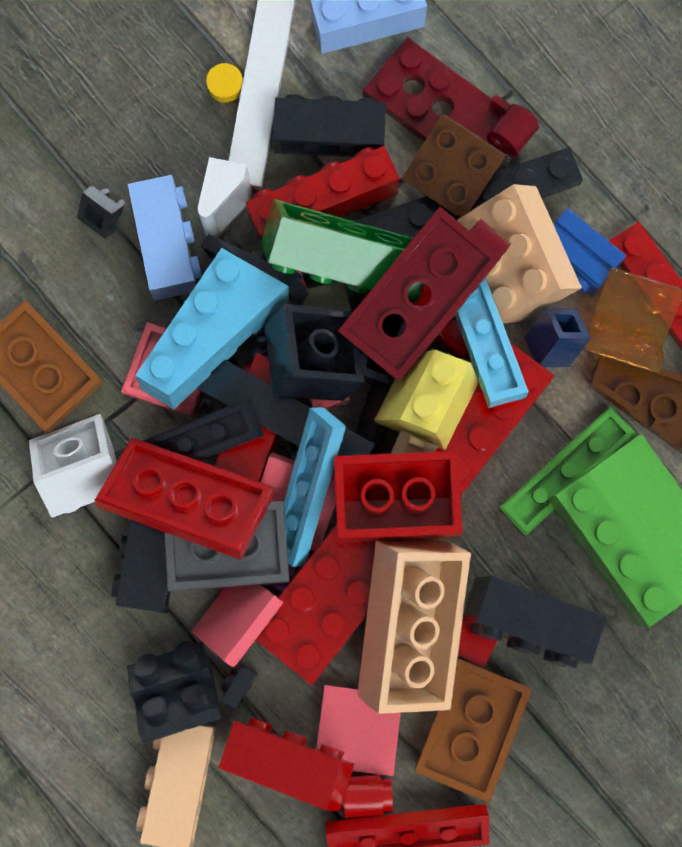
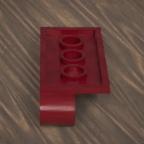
[363,37,540,157]
[338,207,511,381]

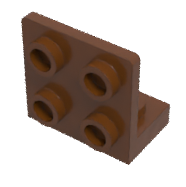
[403,114,508,218]

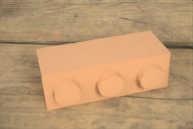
[136,724,216,847]

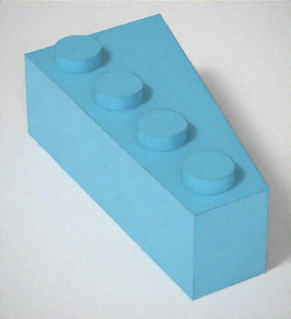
[135,248,289,409]

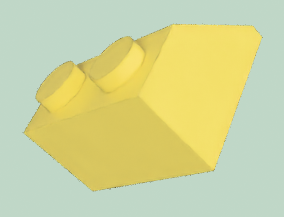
[374,350,479,450]

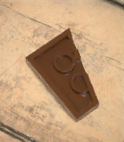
[589,349,682,454]

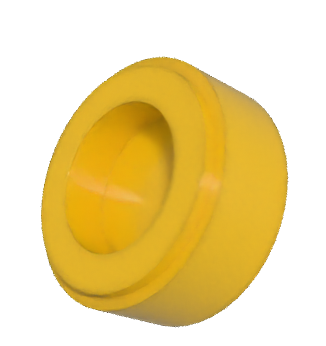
[206,63,243,103]

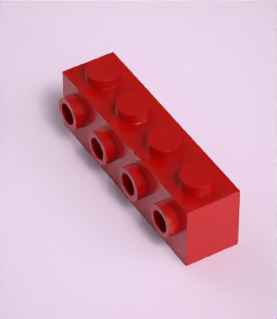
[246,146,400,249]

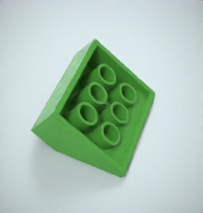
[548,434,682,627]

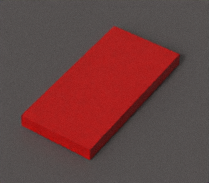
[94,437,275,560]

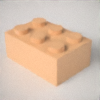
[457,184,581,323]

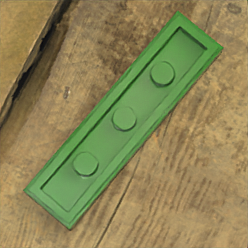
[498,406,637,537]

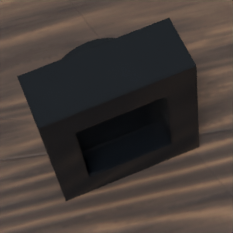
[220,666,258,709]

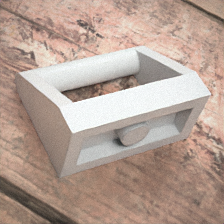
[198,157,252,238]

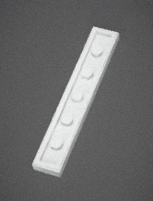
[228,0,296,191]

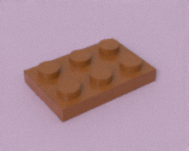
[0,300,104,434]
[414,658,532,803]

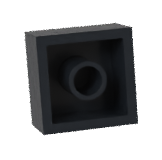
[265,304,365,401]

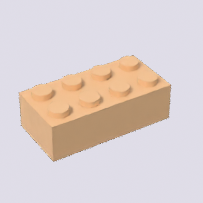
[357,540,471,714]

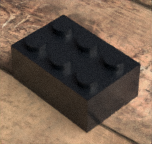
[462,575,607,669]

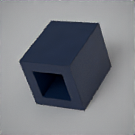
[524,308,591,367]

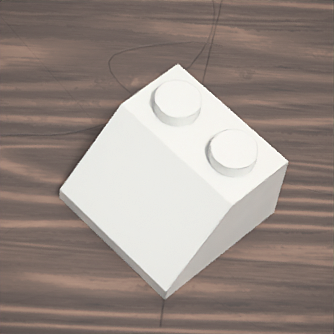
[29,414,117,518]

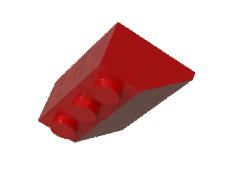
[334,451,462,543]

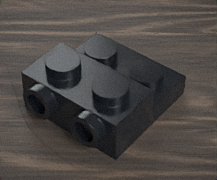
[127,641,222,744]

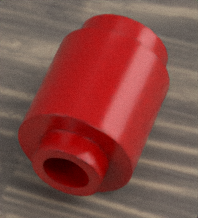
[340,775,393,818]

